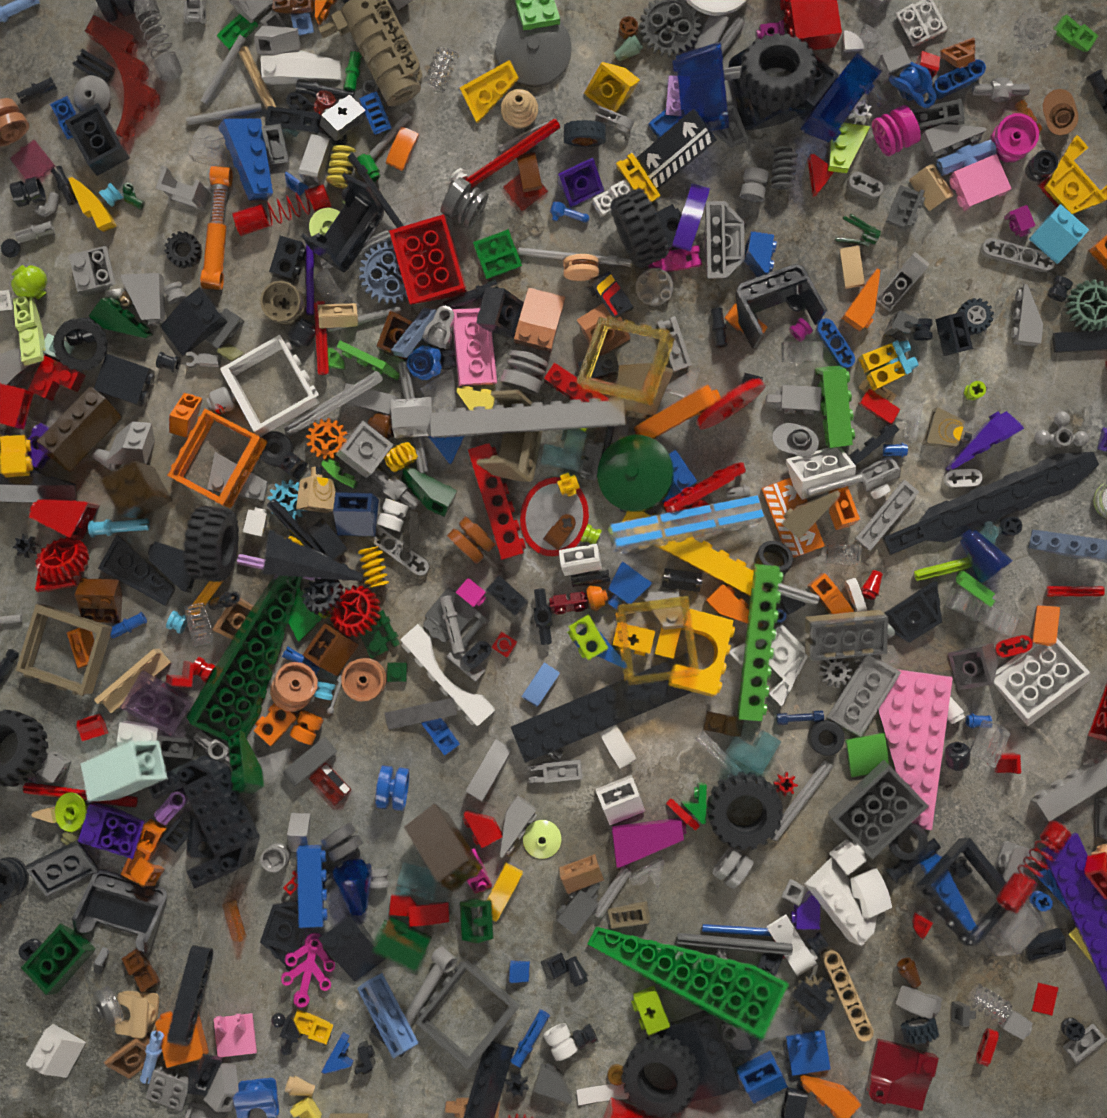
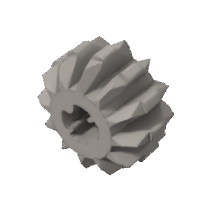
[819,658,852,688]

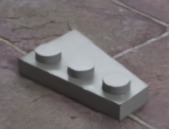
[207,452,269,501]

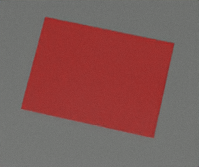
[1032,983,1059,1016]

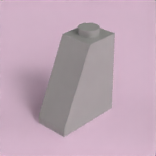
[298,133,333,186]
[121,273,165,326]

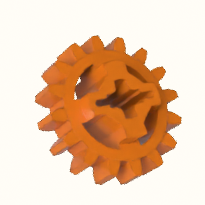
[306,418,348,460]

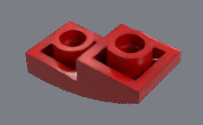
[409,902,450,926]

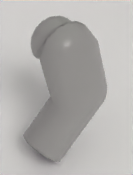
[35,192,59,217]

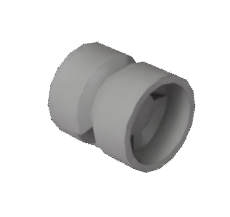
[740,167,769,202]
[261,843,291,872]

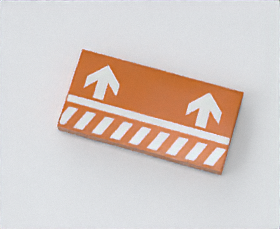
[761,477,825,558]

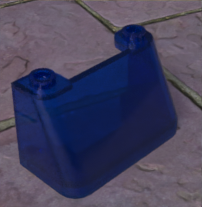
[672,42,729,131]

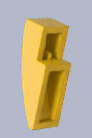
[68,177,117,232]
[480,863,523,922]

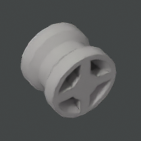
[163,282,187,304]
[369,869,389,888]

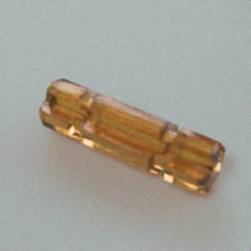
[1015,99,1043,133]

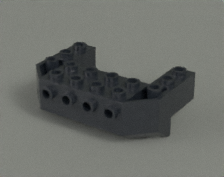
[148,755,260,889]

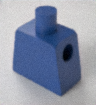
[608,561,652,610]

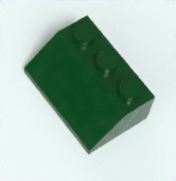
[21,923,96,995]

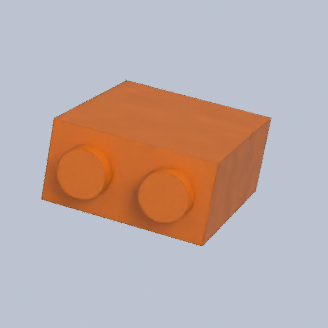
[155,1011,209,1068]

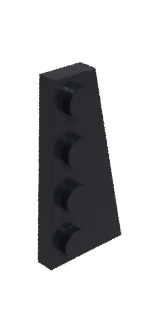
[98,535,176,606]

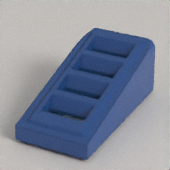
[359,91,392,135]

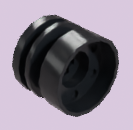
[0,857,29,902]

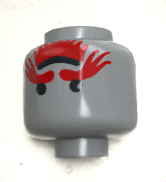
[206,387,237,415]

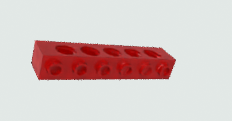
[468,443,526,560]

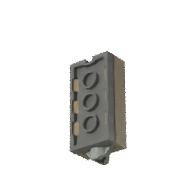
[805,610,895,661]

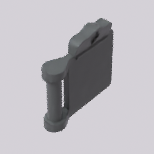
[424,587,490,650]

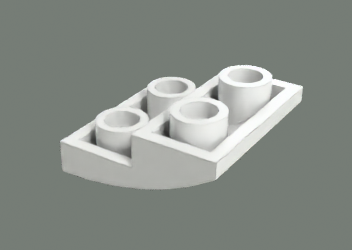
[896,0,948,47]
[850,869,892,918]

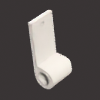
[767,914,818,976]

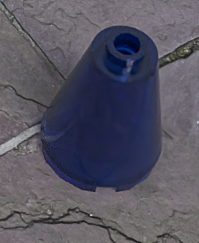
[960,529,1012,583]
[333,859,372,916]

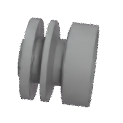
[500,350,548,395]

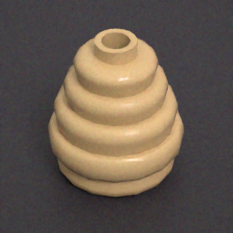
[501,89,538,128]

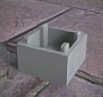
[335,421,393,478]

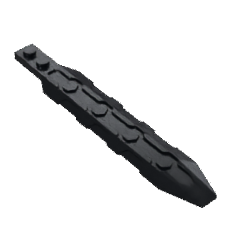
[882,452,1099,555]

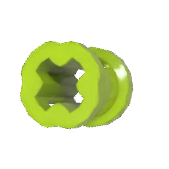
[964,381,986,401]

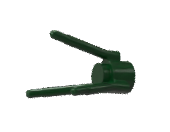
[835,214,881,247]

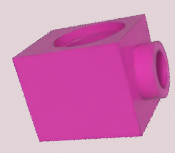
[456,578,487,607]

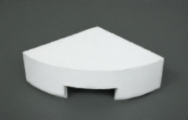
[843,31,864,52]

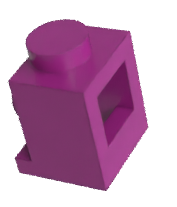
[756,20,785,40]
[1004,205,1036,238]

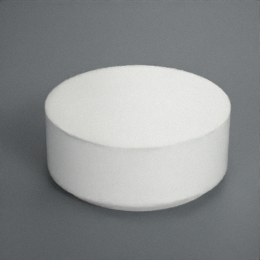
[870,484,891,499]

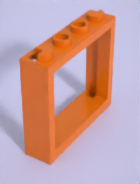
[167,408,268,509]

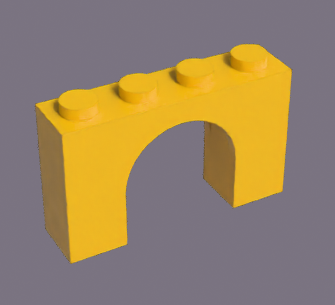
[668,608,735,697]

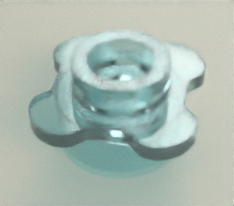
[979,521,1002,544]

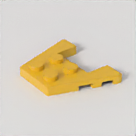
[1044,135,1107,215]

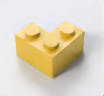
[0,435,33,477]

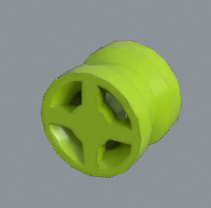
[581,524,602,545]

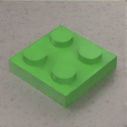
[515,0,560,30]

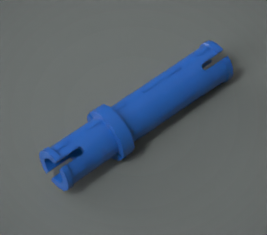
[510,1009,550,1067]

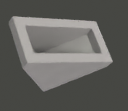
[287,813,311,852]

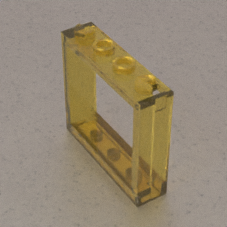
[576,316,675,406]
[615,596,700,685]

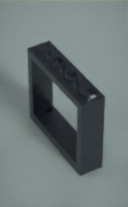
[916,837,1008,946]

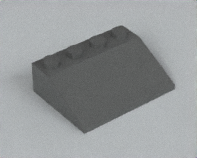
[828,760,929,859]

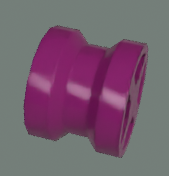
[789,318,813,342]

